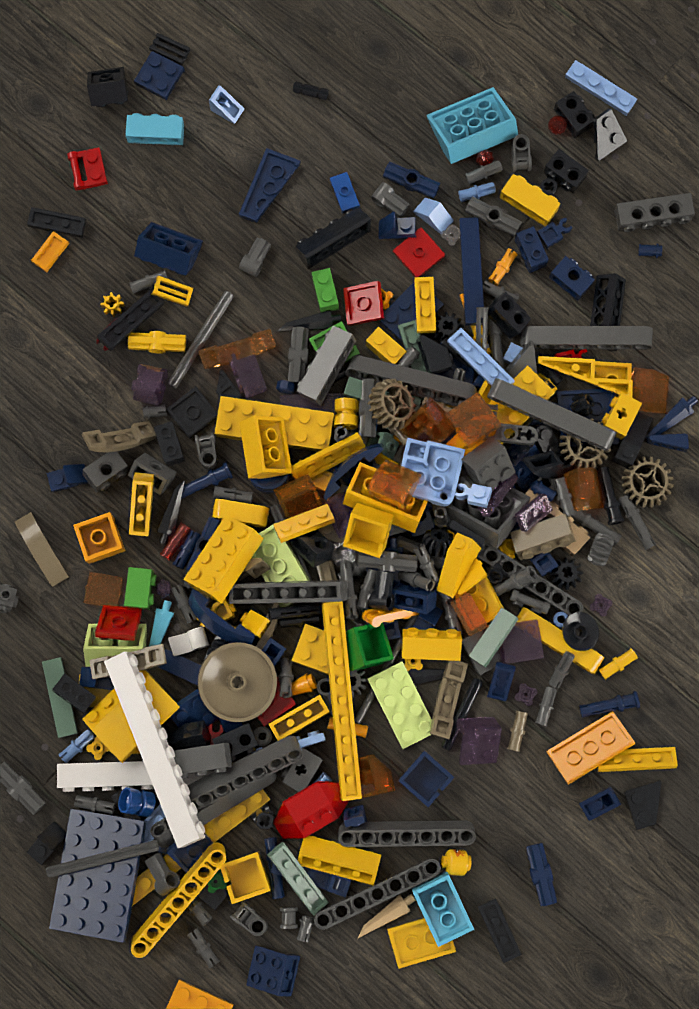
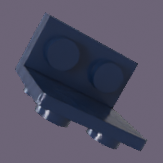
[507,444,540,493]
[247,946,300,996]

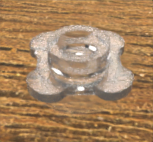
[441,224,460,246]

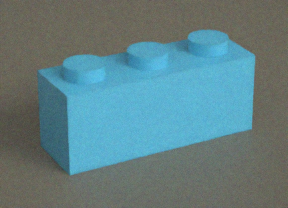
[126,113,184,145]

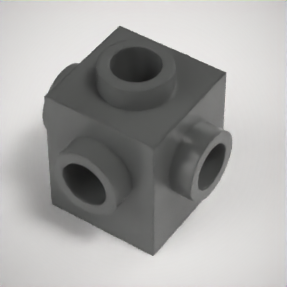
[0,584,19,613]

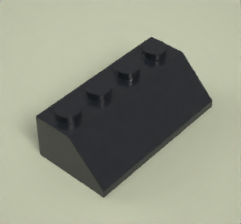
[295,207,371,269]

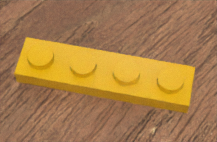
[291,432,366,484]
[597,747,678,772]

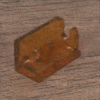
[450,592,488,637]

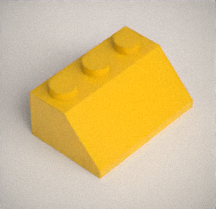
[239,415,292,479]

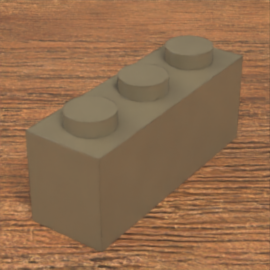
[510,514,576,560]

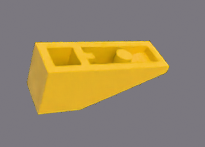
[436,532,481,598]

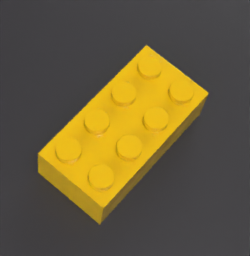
[343,462,428,533]
[183,515,264,604]

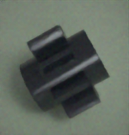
[570,393,594,417]

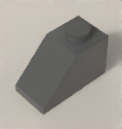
[506,340,537,379]

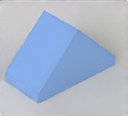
[209,85,244,124]
[413,198,454,235]

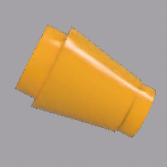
[292,673,317,696]

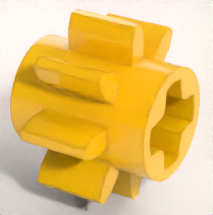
[100,292,125,317]

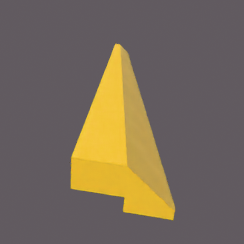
[537,356,633,397]

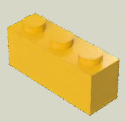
[500,174,560,226]
[129,472,154,536]
[401,627,462,661]
[269,695,330,741]

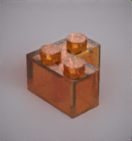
[400,397,458,443]

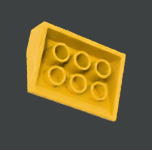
[83,670,180,763]

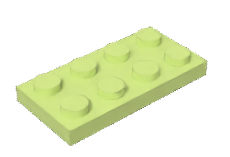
[252,523,310,607]
[367,661,432,749]

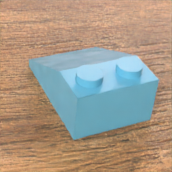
[411,871,474,947]

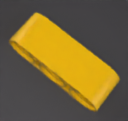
[212,499,270,528]

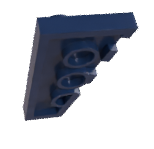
[239,148,301,223]

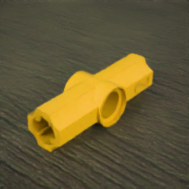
[128,331,186,354]

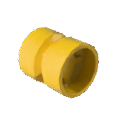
[334,398,359,430]

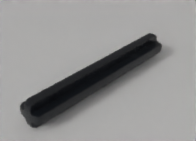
[441,678,483,751]

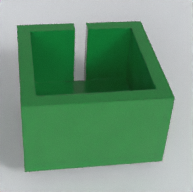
[346,622,394,671]

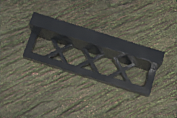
[590,273,626,352]

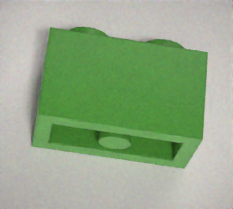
[312,268,339,313]
[124,567,157,610]

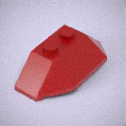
[273,781,350,839]

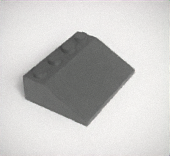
[433,466,531,549]

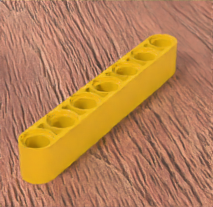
[131,843,226,958]

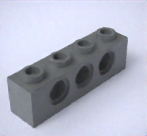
[614,193,695,232]

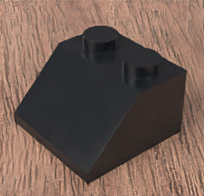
[87,67,128,107]

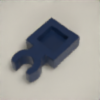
[537,218,573,248]

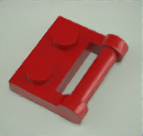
[67,147,108,190]

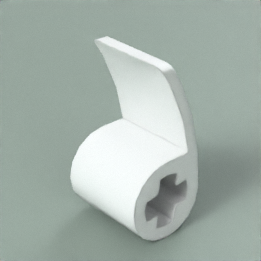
[168,627,209,656]

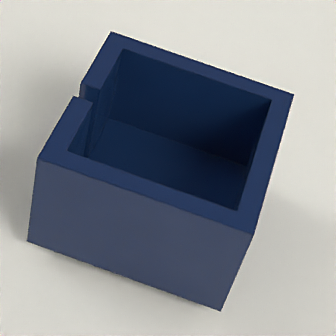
[398,751,454,807]

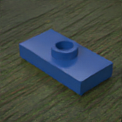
[330,172,360,213]

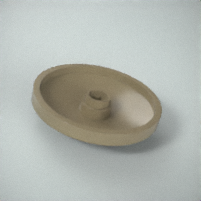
[198,642,277,722]

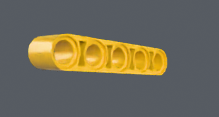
[515,607,604,674]

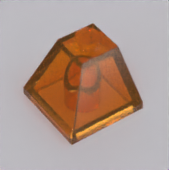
[631,367,669,414]
[564,467,604,511]
[355,755,395,800]

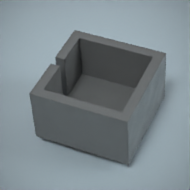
[461,436,516,490]

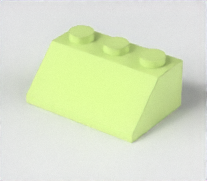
[83,624,147,667]

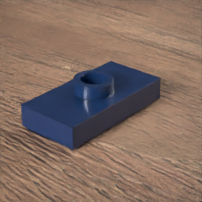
[487,662,516,702]

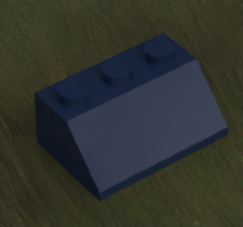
[134,222,203,275]

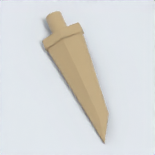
[357,894,416,939]

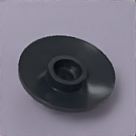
[562,612,599,651]

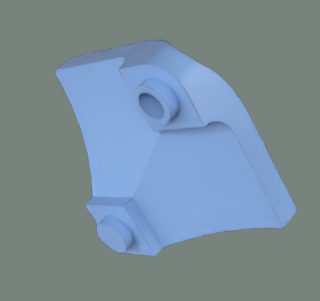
[395,438,465,506]

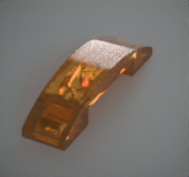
[198,329,276,369]

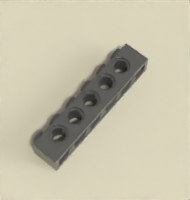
[229,580,348,604]

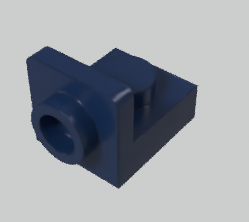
[344,805,368,827]

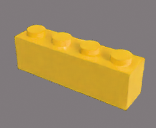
[297,835,381,885]

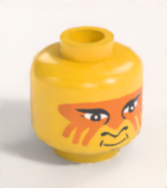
[441,849,471,876]

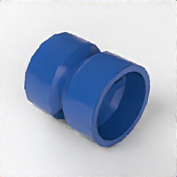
[118,787,156,817]

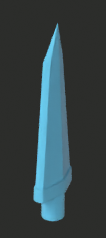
[149,600,174,647]

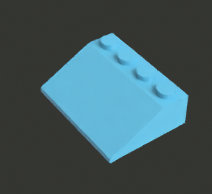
[427,87,518,164]

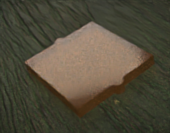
[83,572,123,606]

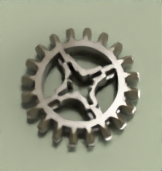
[367,379,417,431]
[559,419,611,470]
[621,456,674,508]

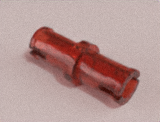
[160,522,191,561]

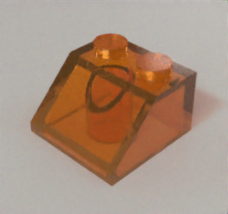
[367,459,422,510]

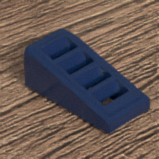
[646,434,689,452]

